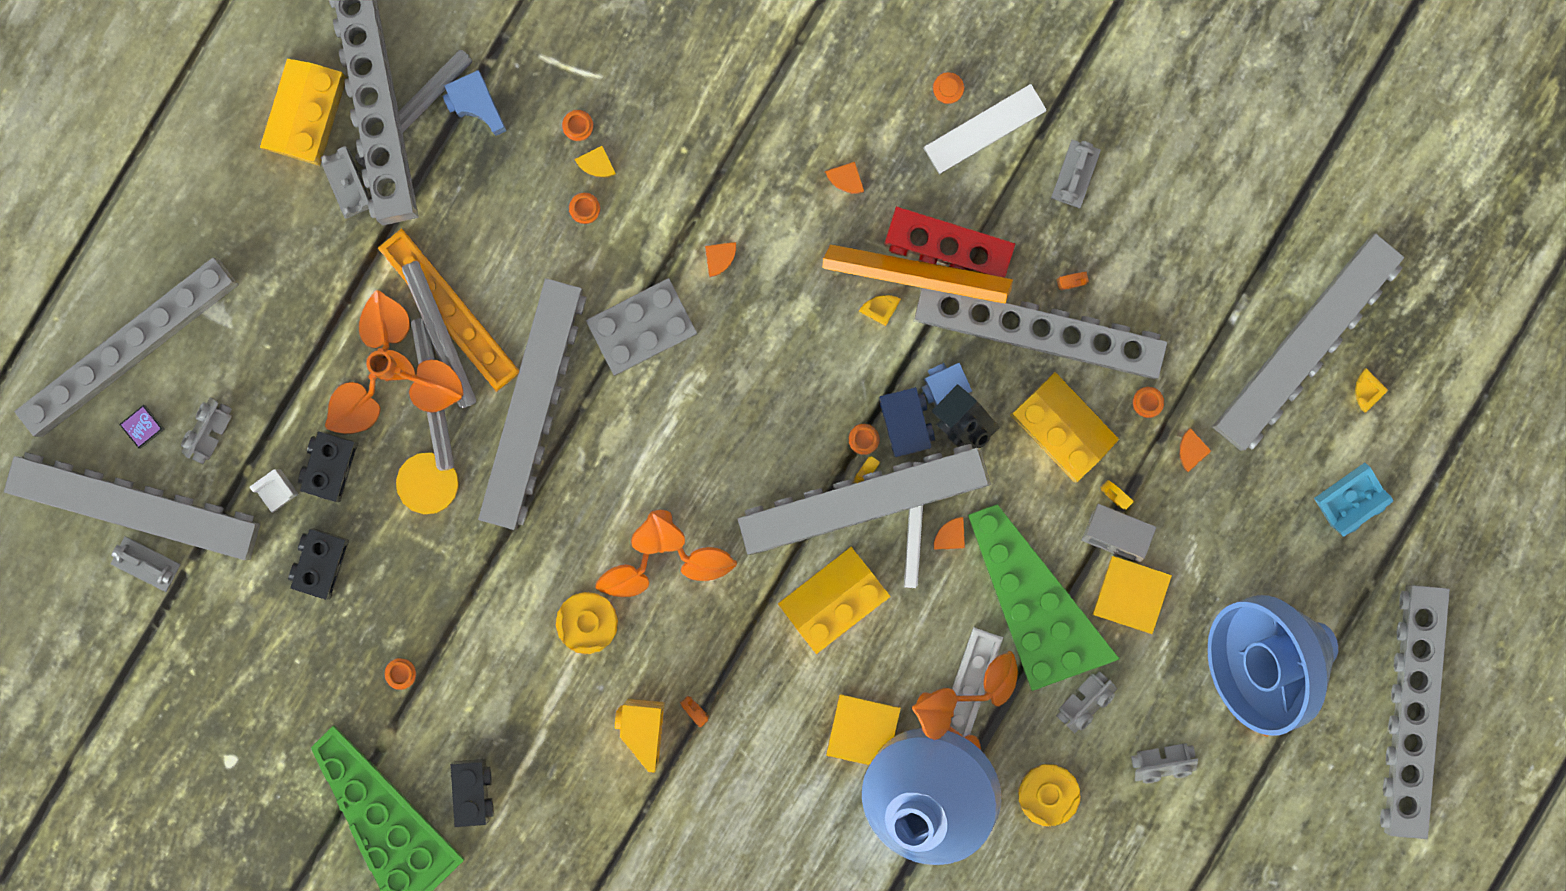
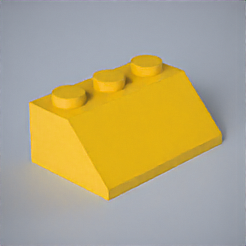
[260,59,347,166]
[1010,372,1119,482]
[778,547,891,654]
[615,699,665,773]

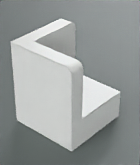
[250,469,299,513]

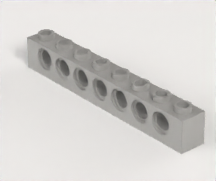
[329,0,419,226]
[914,288,1167,379]
[1380,585,1450,839]

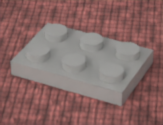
[586,278,697,376]

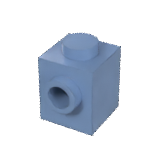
[921,363,972,406]

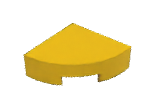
[574,146,616,178]
[859,295,901,327]
[1355,368,1388,412]
[853,456,880,484]
[1100,480,1134,509]

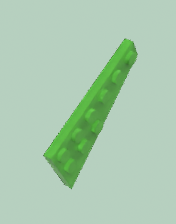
[968,504,1119,691]
[311,725,465,891]

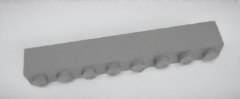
[1212,234,1405,451]
[14,257,239,437]
[478,278,587,530]
[737,444,991,555]
[4,452,261,560]

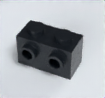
[932,384,1000,449]
[298,431,358,502]
[288,528,349,600]
[450,759,494,827]

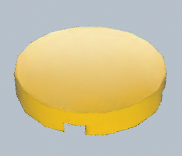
[396,452,459,515]
[556,592,618,654]
[1018,764,1080,826]

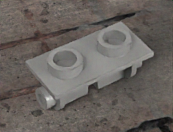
[1051,140,1101,208]
[181,397,232,464]
[111,536,181,592]
[1056,671,1117,734]
[1131,743,1198,783]

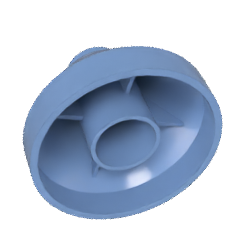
[1207,595,1338,736]
[862,728,1001,865]

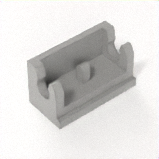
[320,146,370,219]
[1081,504,1156,564]

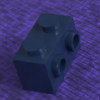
[879,387,936,458]

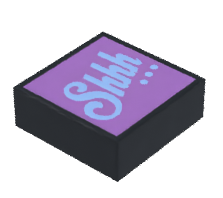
[119,405,165,449]

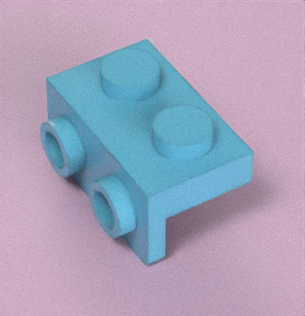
[1314,462,1394,536]

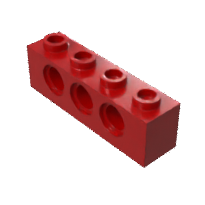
[884,206,1015,278]

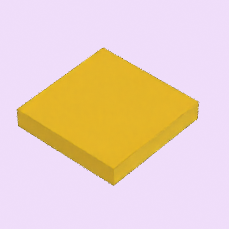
[1092,555,1172,634]
[826,694,901,765]

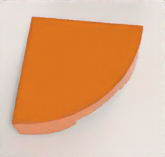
[825,162,864,194]
[705,242,736,278]
[1056,272,1089,291]
[385,350,416,381]
[1180,428,1211,472]
[933,517,965,550]
[680,696,709,728]

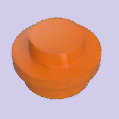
[933,72,964,104]
[562,110,593,141]
[569,193,600,224]
[1133,387,1164,418]
[848,424,880,455]
[385,658,416,690]

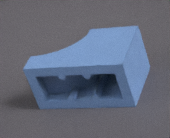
[443,70,507,136]

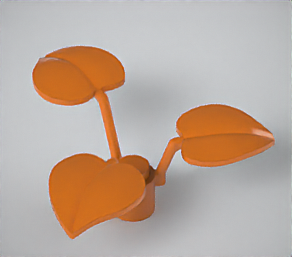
[325,290,464,434]
[595,510,737,597]
[912,650,1018,750]

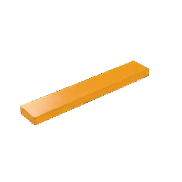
[378,228,519,392]
[822,244,1013,304]

